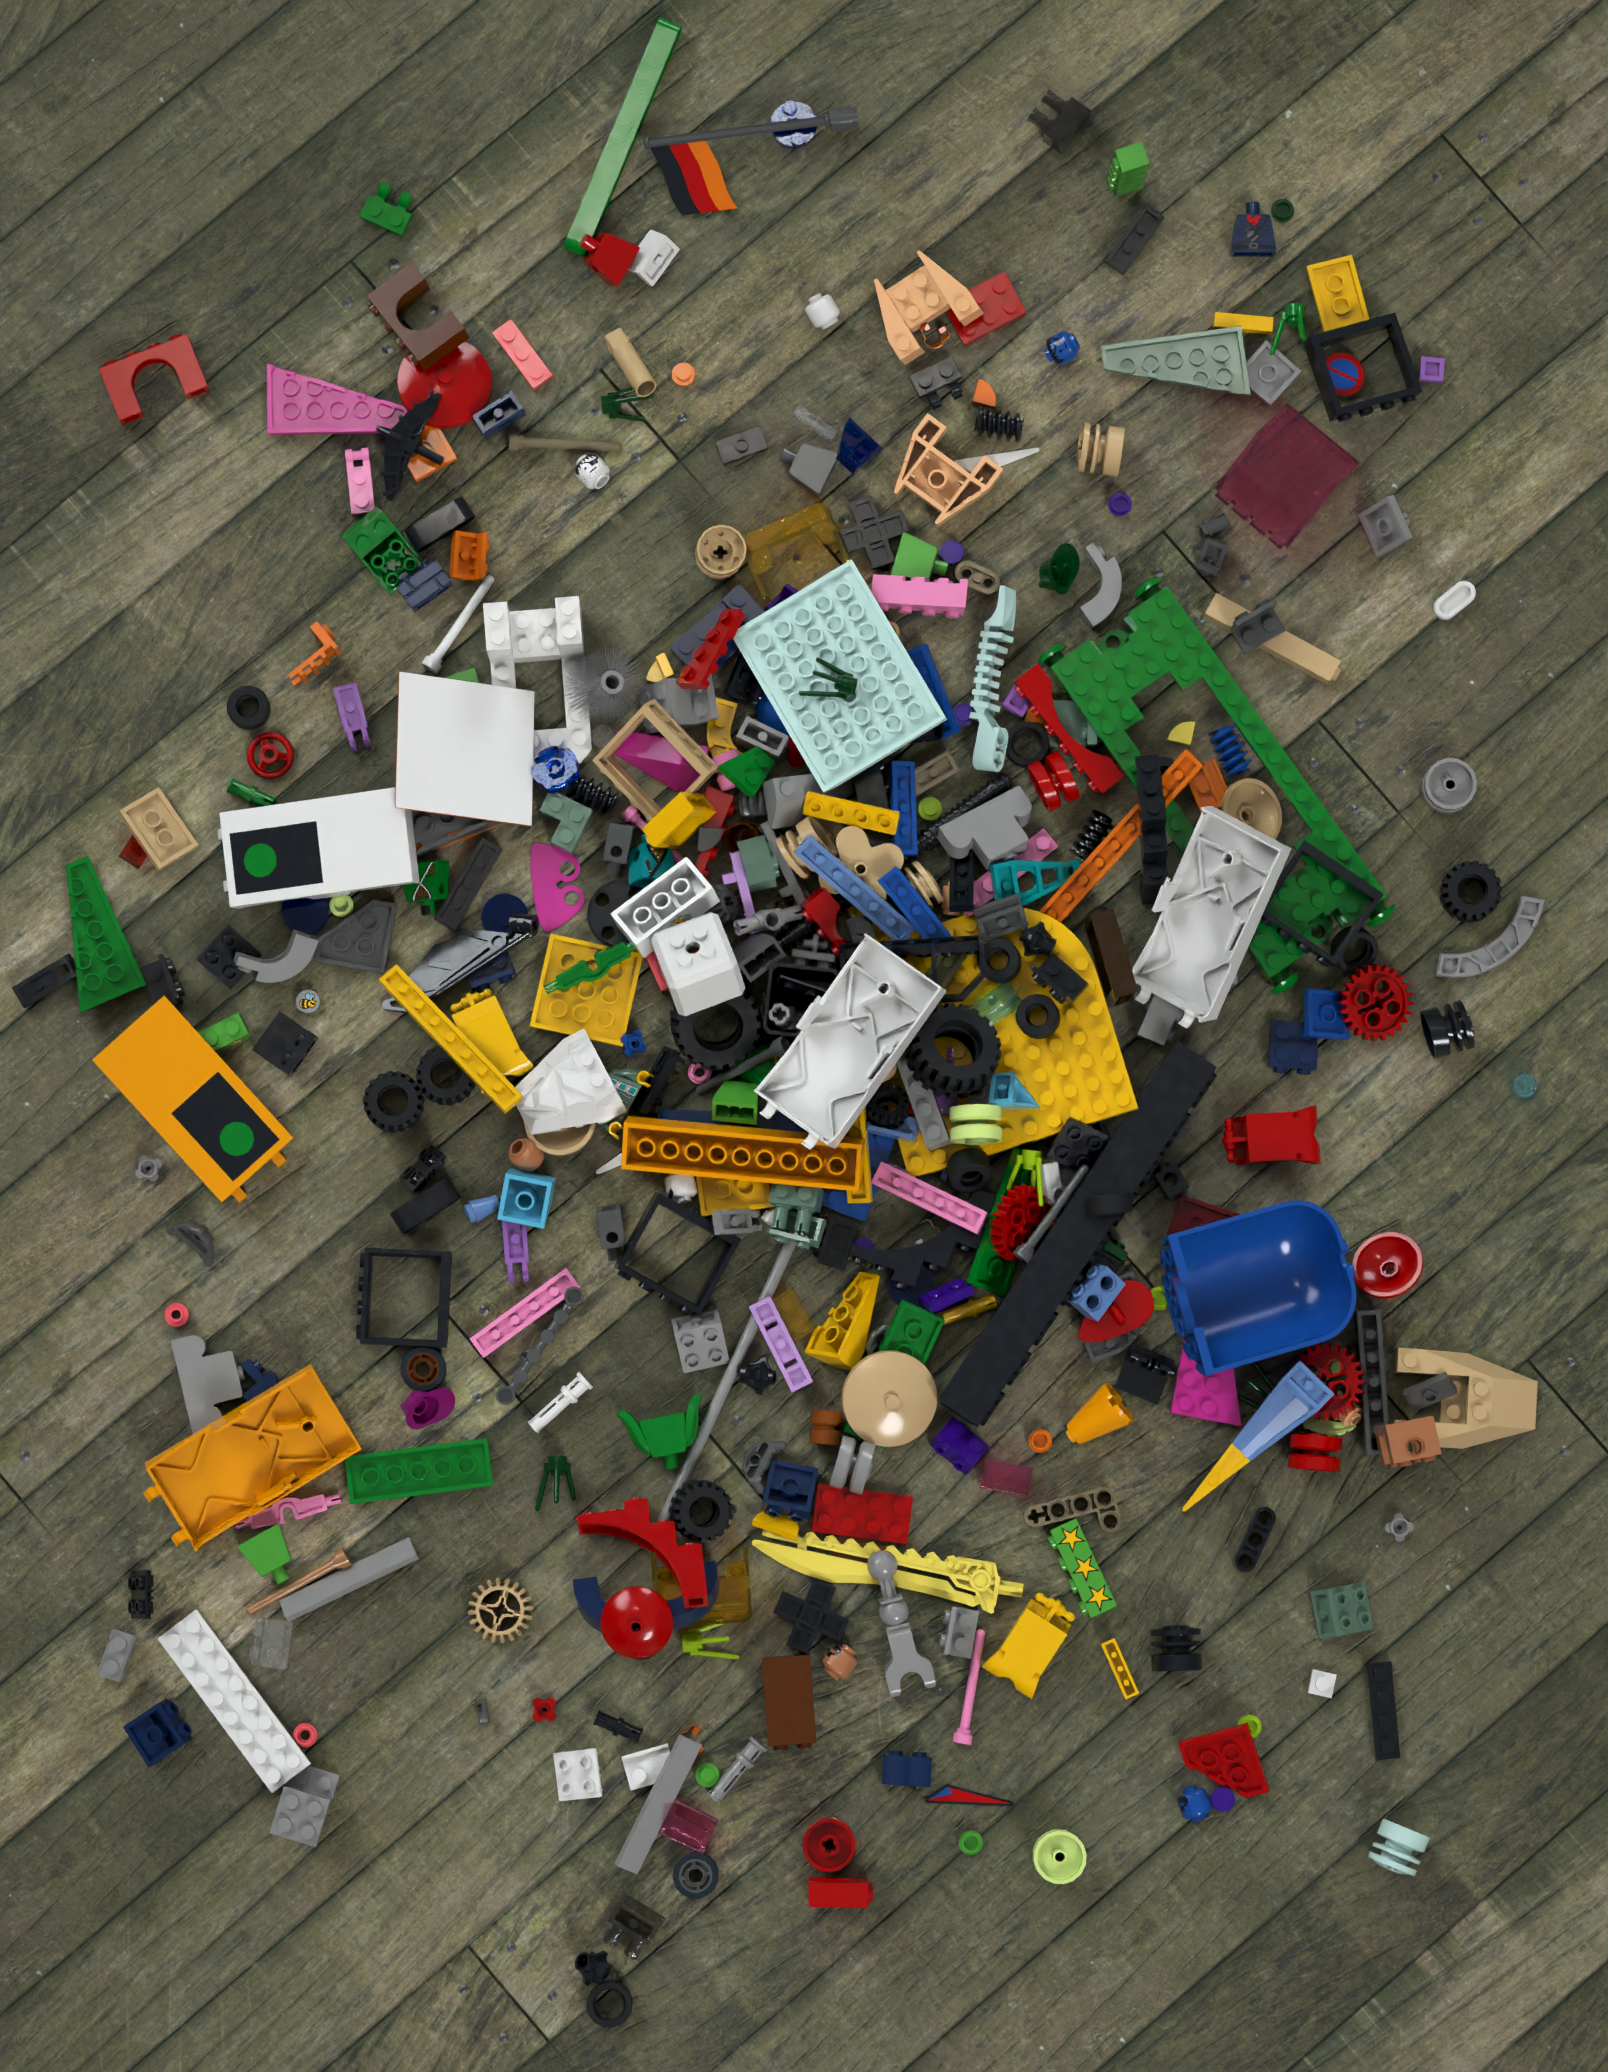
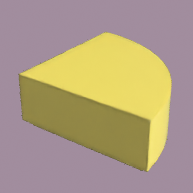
[1167,721,1196,746]

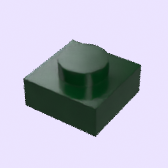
[1102,1240,1128,1262]

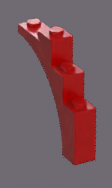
[577,1497,709,1609]

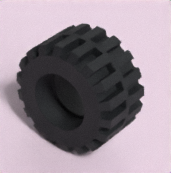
[1439,860,1502,923]
[416,1045,476,1106]
[363,1071,425,1133]
[669,1480,733,1542]

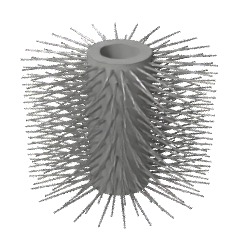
[564,647,646,725]

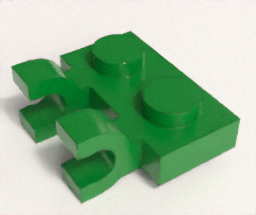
[359,182,413,237]

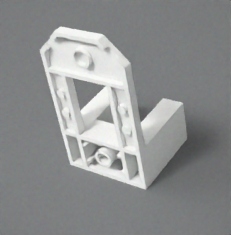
[483,596,592,779]

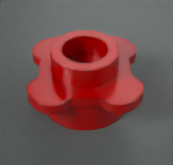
[532,1697,556,1722]

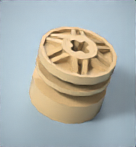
[1076,422,1125,477]
[694,525,747,580]
[776,816,838,879]
[891,860,944,919]

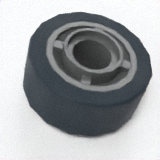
[673,1852,718,1899]

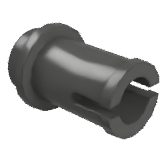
[1199,512,1230,538]

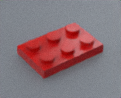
[945,272,1026,346]

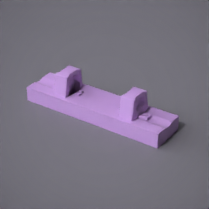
[721,851,756,936]
[749,1296,813,1393]

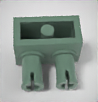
[768,1183,824,1234]

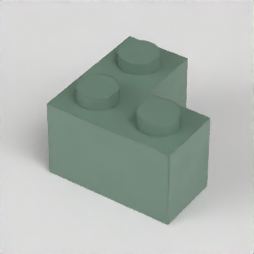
[540,789,594,856]
[737,835,779,893]

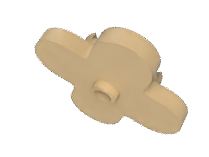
[819,826,904,900]

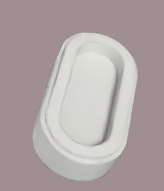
[1433,581,1476,620]

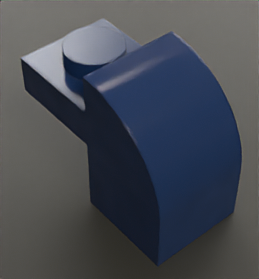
[241,1359,279,1401]

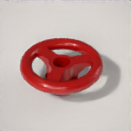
[247,732,294,779]

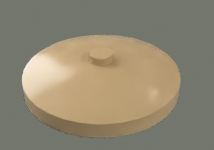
[841,1350,937,1447]

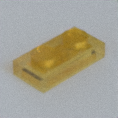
[772,1289,815,1342]

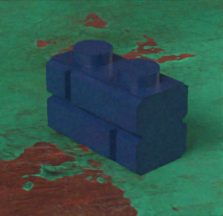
[472,391,526,440]
[397,560,453,613]

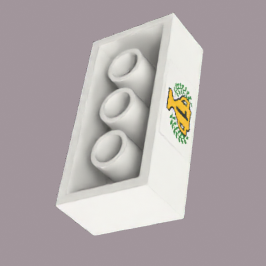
[610,857,720,958]

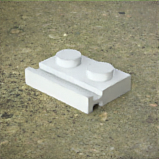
[621,1743,670,1790]

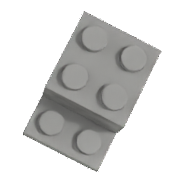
[638,673,719,735]
[270,1766,340,1847]

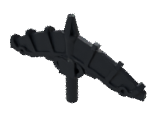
[376,391,444,502]

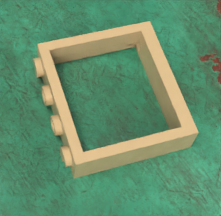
[592,699,718,822]

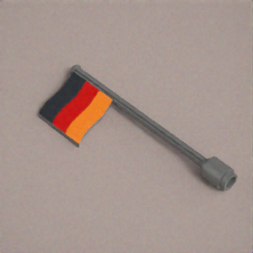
[643,106,859,215]

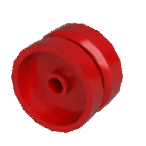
[1026,751,1080,812]
[1287,1433,1343,1472]
[802,1817,856,1872]

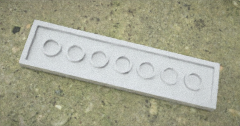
[158,1609,312,1793]

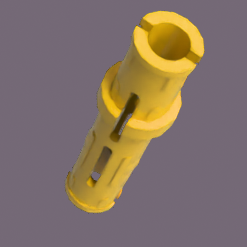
[937,1293,998,1325]

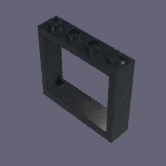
[1303,312,1422,422]
[1260,840,1384,967]
[614,1192,741,1315]
[356,1248,452,1348]

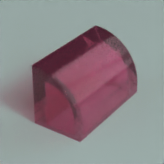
[980,1459,1033,1497]
[659,1799,719,1853]

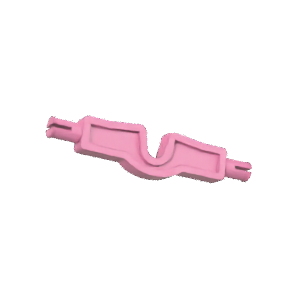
[235,1494,342,1530]

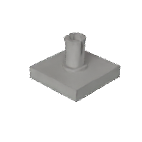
[1358,495,1413,557]

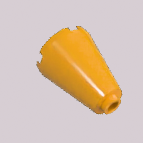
[1065,1383,1134,1444]

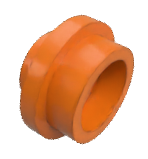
[672,363,695,386]
[1028,1429,1052,1453]

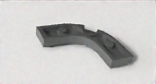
[1083,1271,1142,1364]

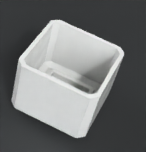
[651,912,745,1016]

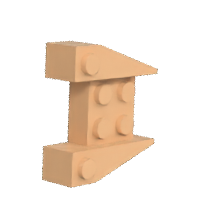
[874,250,984,365]
[894,413,1003,528]

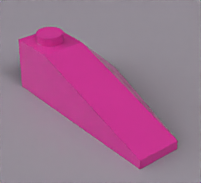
[613,729,709,793]

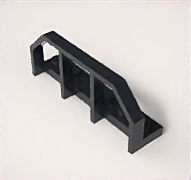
[839,935,986,1003]

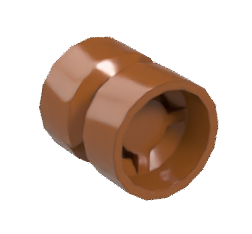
[809,1409,843,1446]

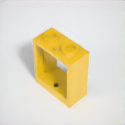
[642,792,716,849]

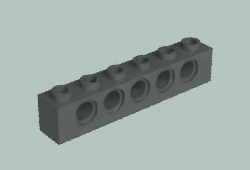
[1353,1310,1389,1456]

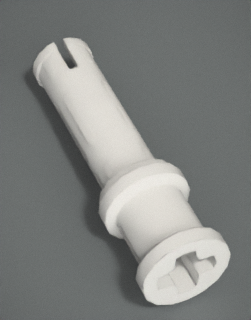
[528,1372,593,1433]

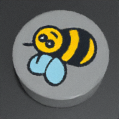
[296,990,320,1014]

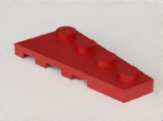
[676,609,745,689]

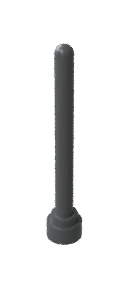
[696,1036,791,1094]
[1013,1165,1089,1264]

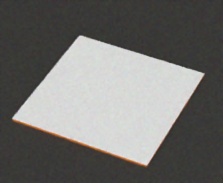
[395,672,534,826]

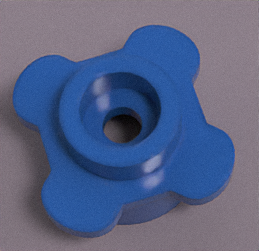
[620,1030,646,1057]

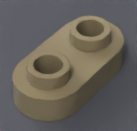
[955,561,1000,596]

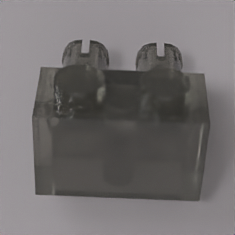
[1027,89,1091,155]
[603,1893,666,1960]

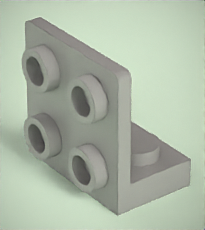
[671,1309,730,1373]
[939,1606,979,1659]

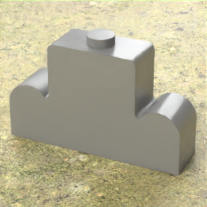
[937,786,1032,870]
[171,1335,245,1434]

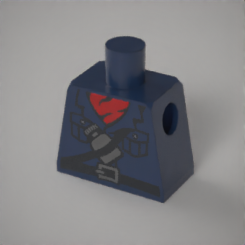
[1229,202,1276,257]

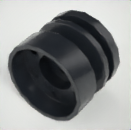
[1420,1000,1475,1059]
[1150,1625,1202,1671]

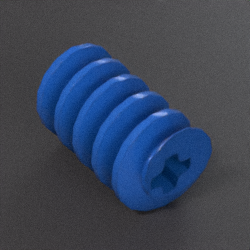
[1208,725,1252,778]

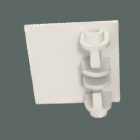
[553,1748,603,1801]

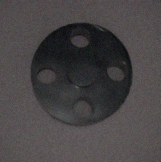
[587,880,644,947]

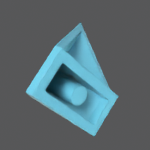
[989,1072,1040,1110]

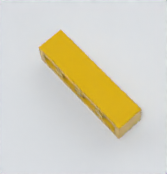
[1213,312,1274,335]
[1100,1638,1139,1700]

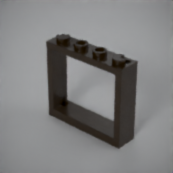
[1084,906,1138,1008]

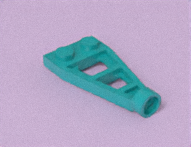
[989,859,1081,906]

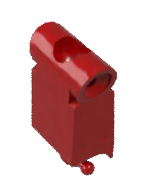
[1222,1105,1321,1165]

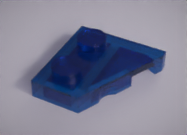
[836,418,883,474]

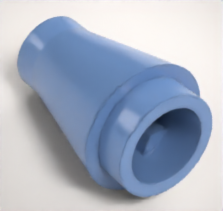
[463,1195,500,1223]

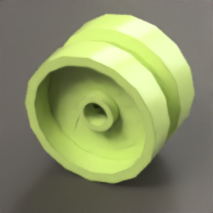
[949,1104,1003,1145]
[1032,1829,1087,1884]

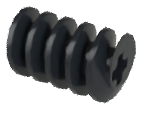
[974,406,1024,443]
[566,772,620,816]
[1069,809,1115,860]

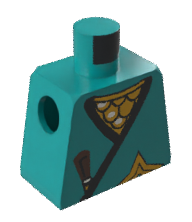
[628,834,675,888]

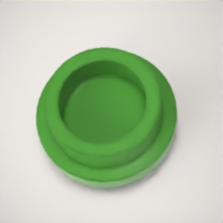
[695,1763,719,1787]
[959,1830,983,1855]

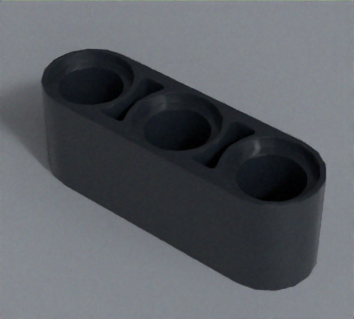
[405,497,475,553]
[390,1177,461,1234]
[1233,1507,1276,1572]

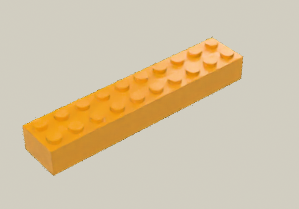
[621,1116,865,1191]

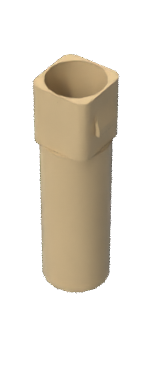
[604,328,656,397]

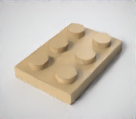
[118,787,198,871]

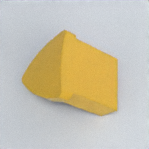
[646,653,675,683]

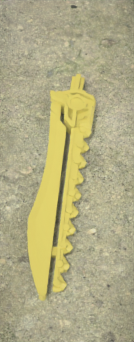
[752,1530,1024,1614]

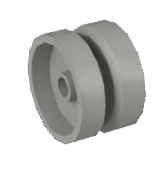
[1421,758,1477,814]
[829,1435,876,1495]

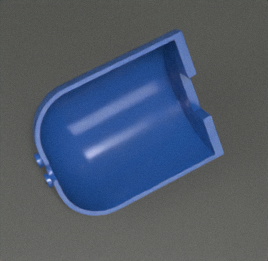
[1160,1200,1356,1376]

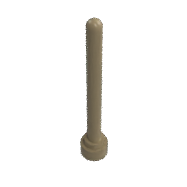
[509,432,622,452]

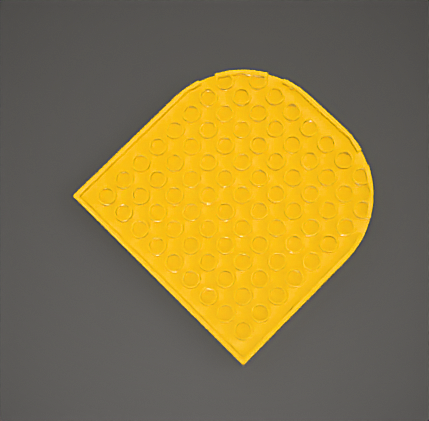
[882,908,1139,1178]

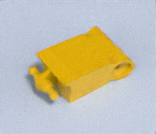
[450,989,535,1094]
[981,1592,1075,1700]

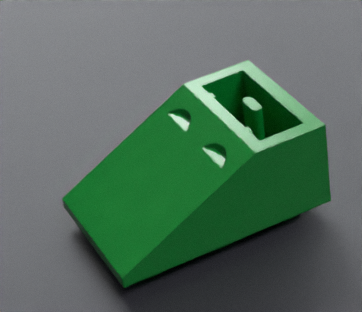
[340,507,424,595]

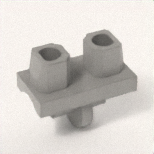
[792,934,835,969]

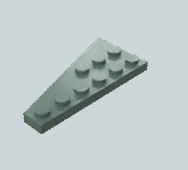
[1101,326,1251,397]

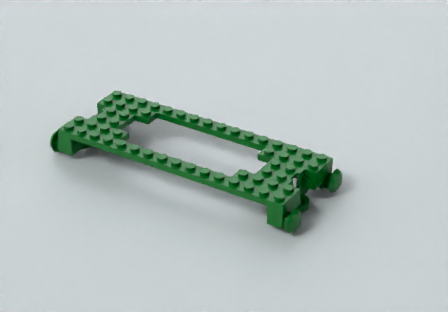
[1038,577,1396,995]

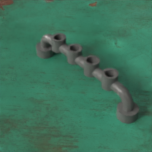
[496,1286,584,1405]

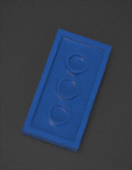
[821,1121,895,1222]

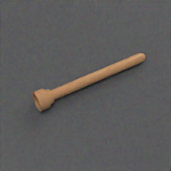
[246,1548,352,1615]

